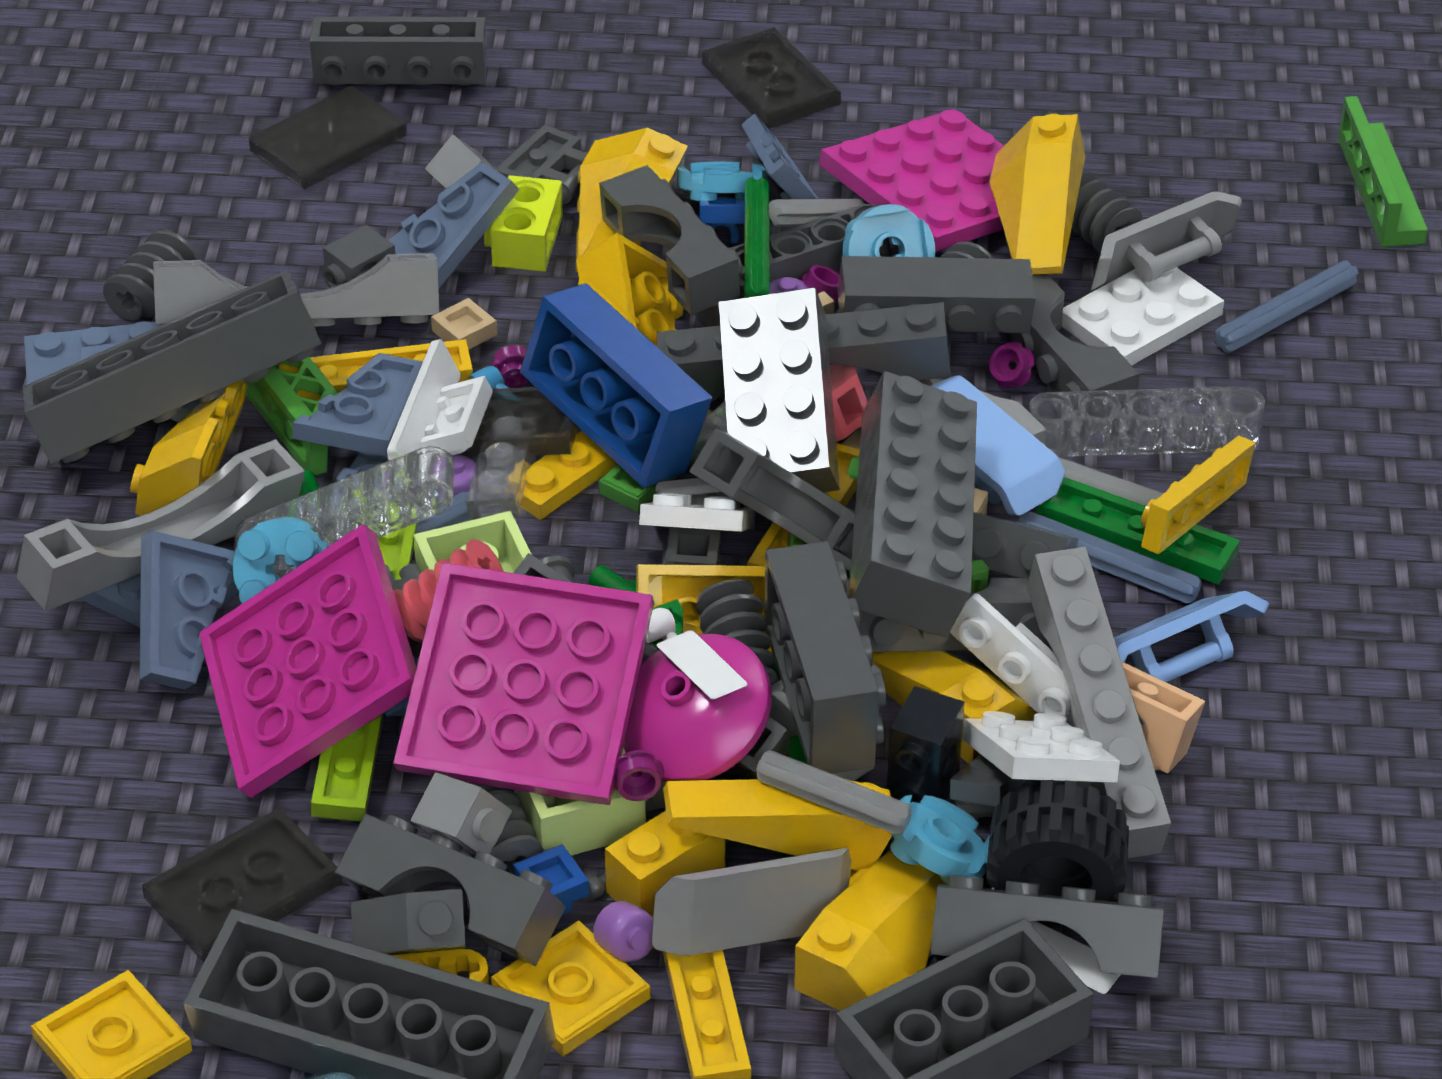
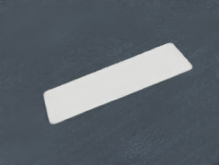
[657,630,748,699]
[1030,921,1121,994]

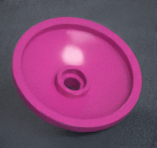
[623,634,772,782]

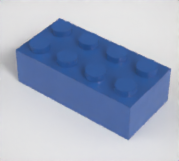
[520,283,713,488]

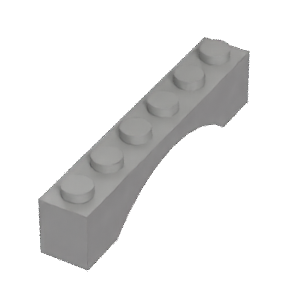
[153,253,439,326]
[17,439,305,611]
[1027,546,1171,859]

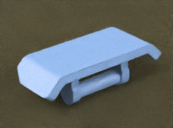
[931,375,1066,516]
[1114,591,1269,682]

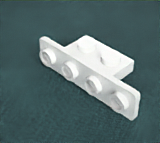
[387,339,493,487]
[950,593,1080,728]

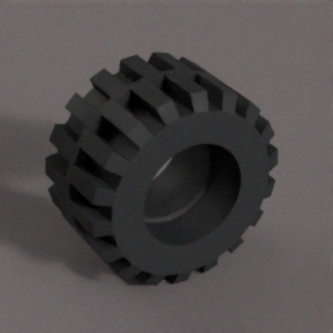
[986,780,1129,923]

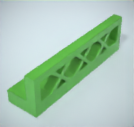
[1338,96,1428,247]
[246,357,338,476]

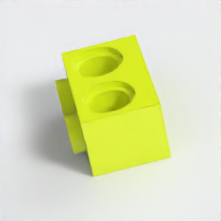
[484,175,563,272]

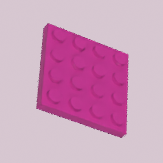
[819,109,1004,252]
[199,524,416,798]
[393,562,654,805]

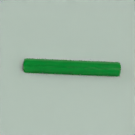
[744,177,770,298]

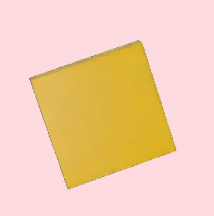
[491,920,651,1057]
[31,970,192,1079]

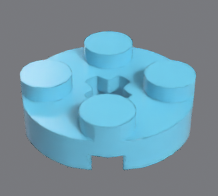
[677,161,767,201]
[843,204,935,258]
[233,517,329,604]
[890,795,990,885]

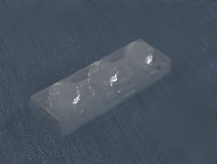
[466,416,539,518]

